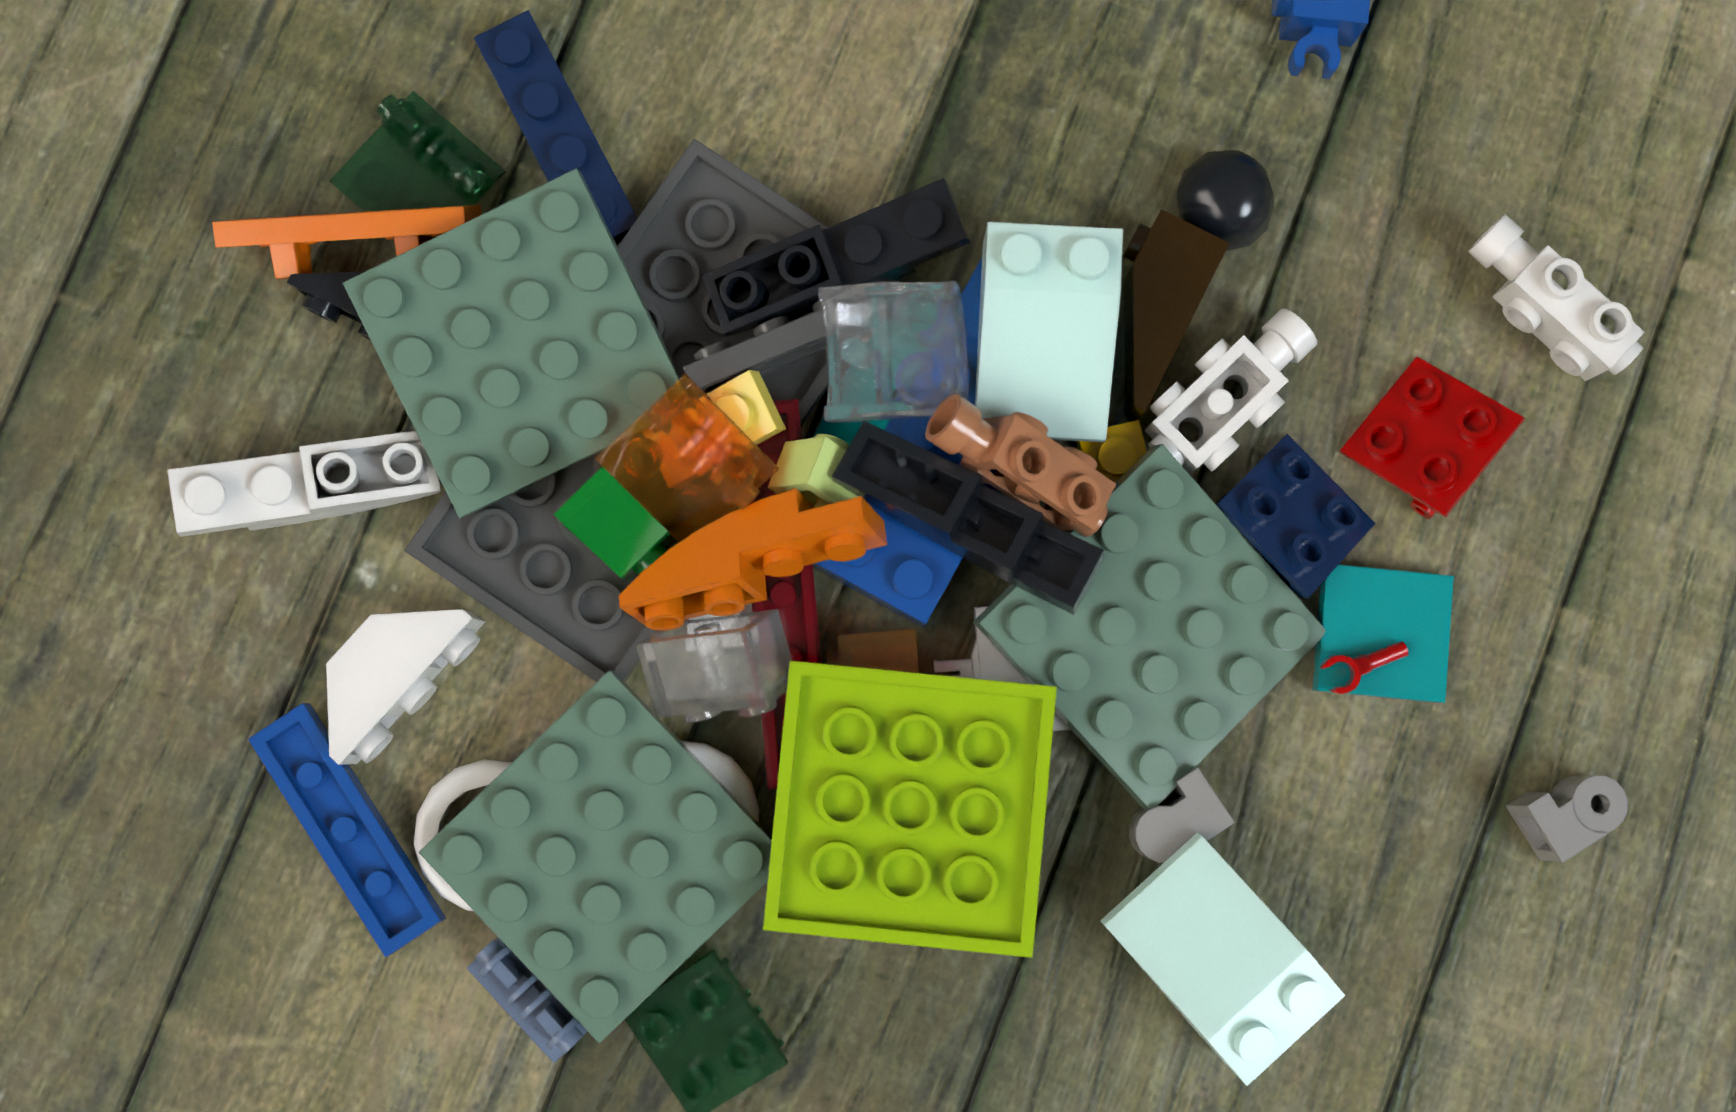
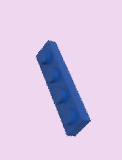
[248,703,446,958]

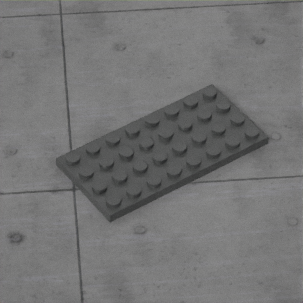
[404,138,901,683]

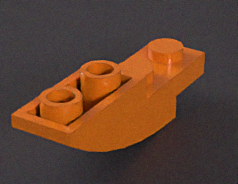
[619,488,887,631]

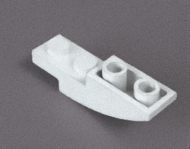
[167,431,441,537]

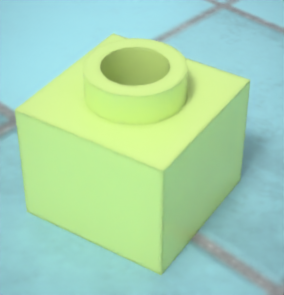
[768,434,858,508]

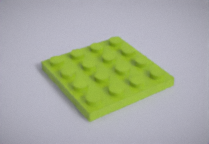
[763,661,1057,958]

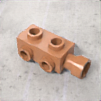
[925,394,1116,537]

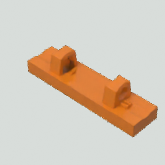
[212,204,482,279]

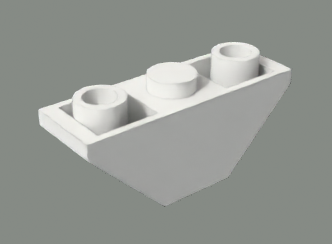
[326,609,486,765]

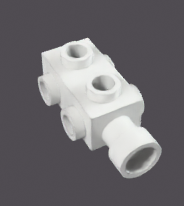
[1467,214,1644,381]
[1145,309,1317,475]

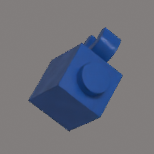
[1271,0,1370,79]

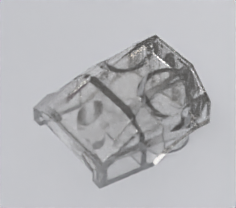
[819,281,969,422]

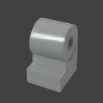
[1128,767,1235,863]
[1505,775,1628,863]

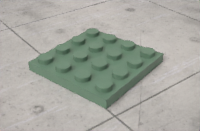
[343,168,692,518]
[973,444,1326,809]
[418,669,772,1043]

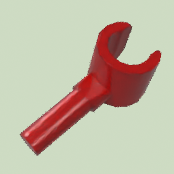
[1320,641,1409,694]

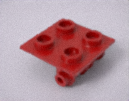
[1340,356,1525,519]

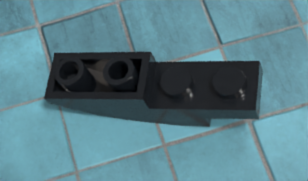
[702,178,971,336]

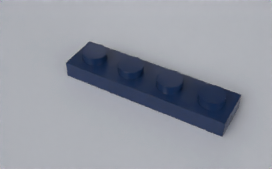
[473,10,638,244]

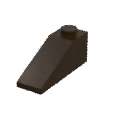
[1123,209,1230,421]

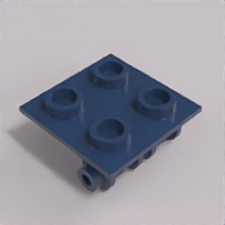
[1215,434,1376,599]

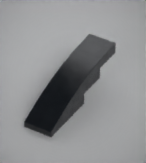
[832,421,1104,615]

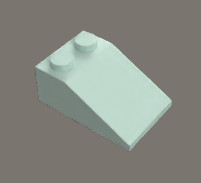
[975,222,1123,442]
[1100,832,1345,1086]

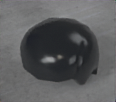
[1176,150,1274,251]

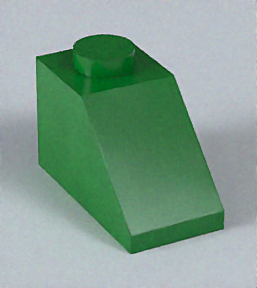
[554,466,674,583]

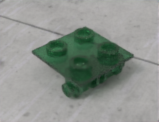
[329,91,505,239]
[625,949,789,1112]

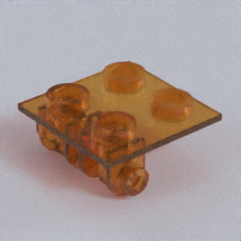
[595,373,779,542]

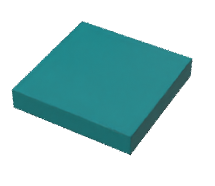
[1312,565,1454,703]

